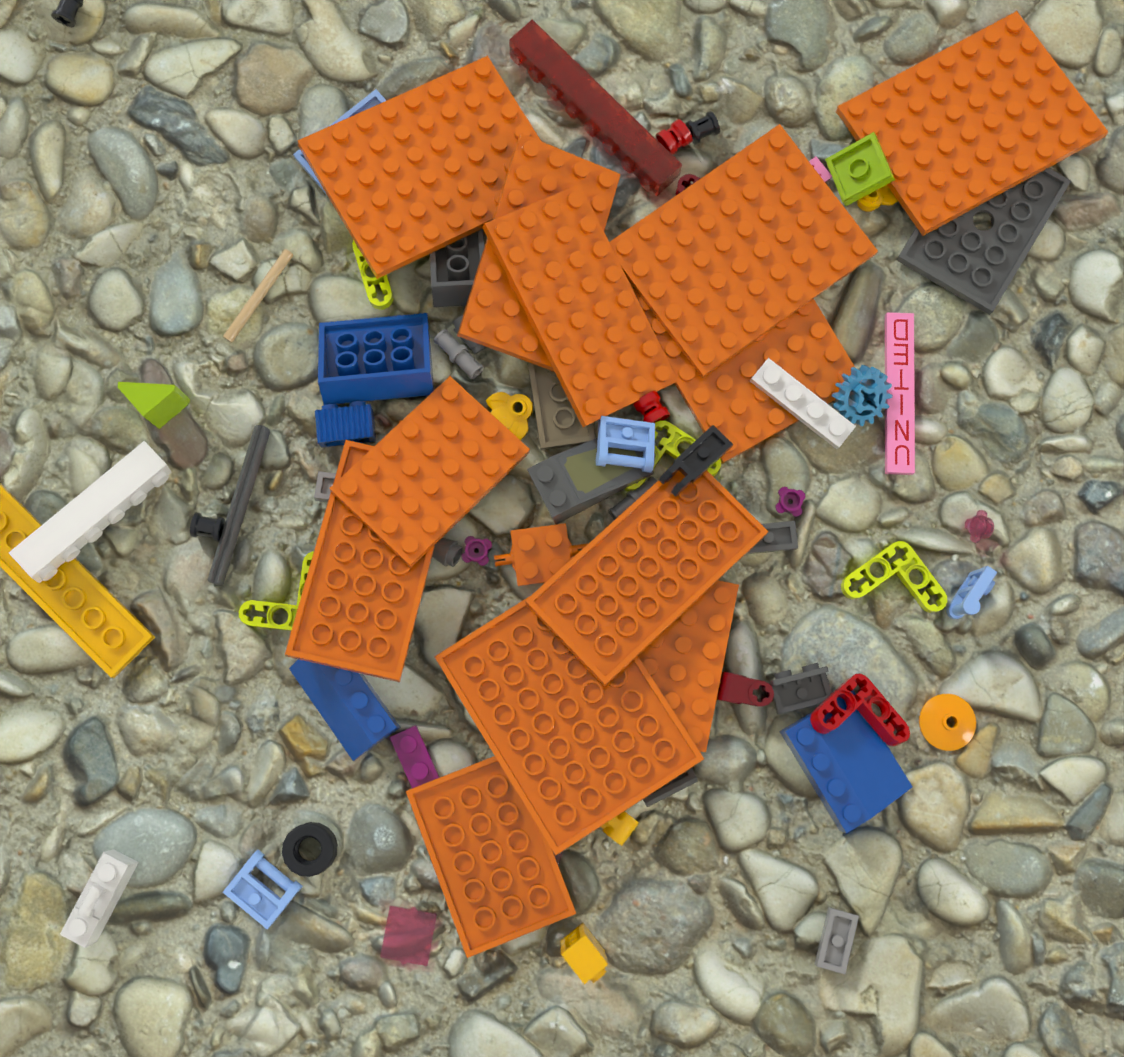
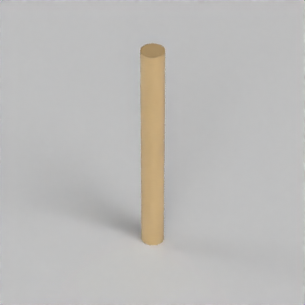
[223,249,294,343]

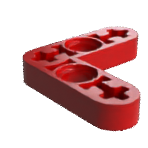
[810,673,910,747]

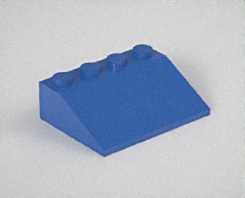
[318,313,434,405]
[779,690,912,833]

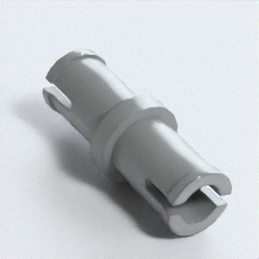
[434,329,484,379]

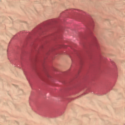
[965,510,994,543]

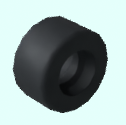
[282,822,338,877]

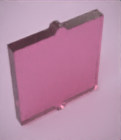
[380,905,437,966]

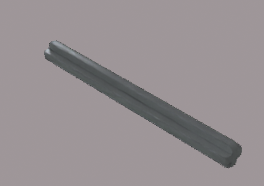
[208,425,270,585]

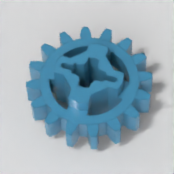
[832,365,893,426]

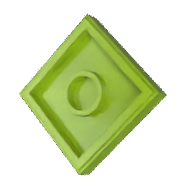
[825,132,895,206]

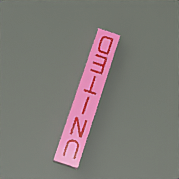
[885,312,915,475]

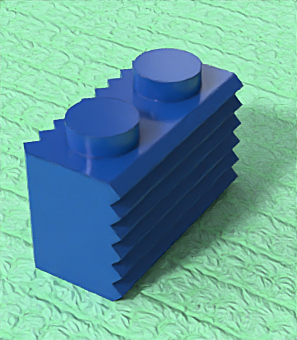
[315,401,376,448]

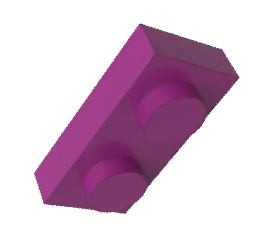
[390,725,440,788]

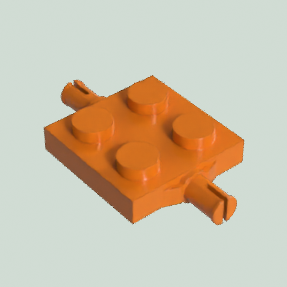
[494,523,588,586]

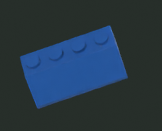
[289,659,401,761]

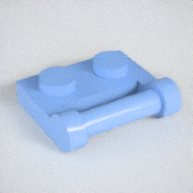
[595,416,655,473]
[946,566,997,619]
[223,849,303,929]

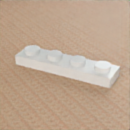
[750,358,856,449]

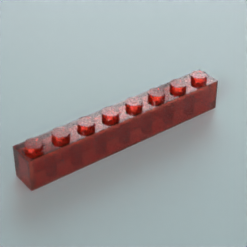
[509,19,682,196]

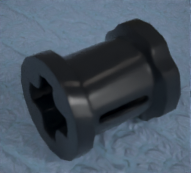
[51,0,84,27]
[686,111,720,145]
[190,512,225,542]

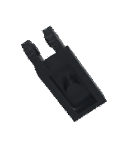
[659,425,733,497]

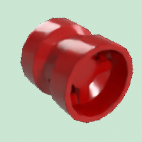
[655,119,693,157]
[633,390,671,423]

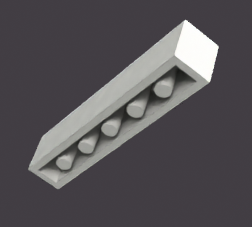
[9,441,172,583]

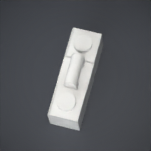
[60,849,139,948]

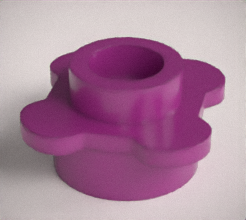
[775,487,805,517]
[462,536,492,566]

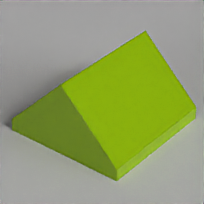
[117,382,190,429]

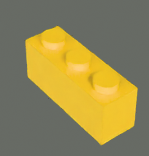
[560,922,608,984]

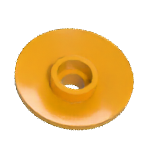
[919,694,976,751]

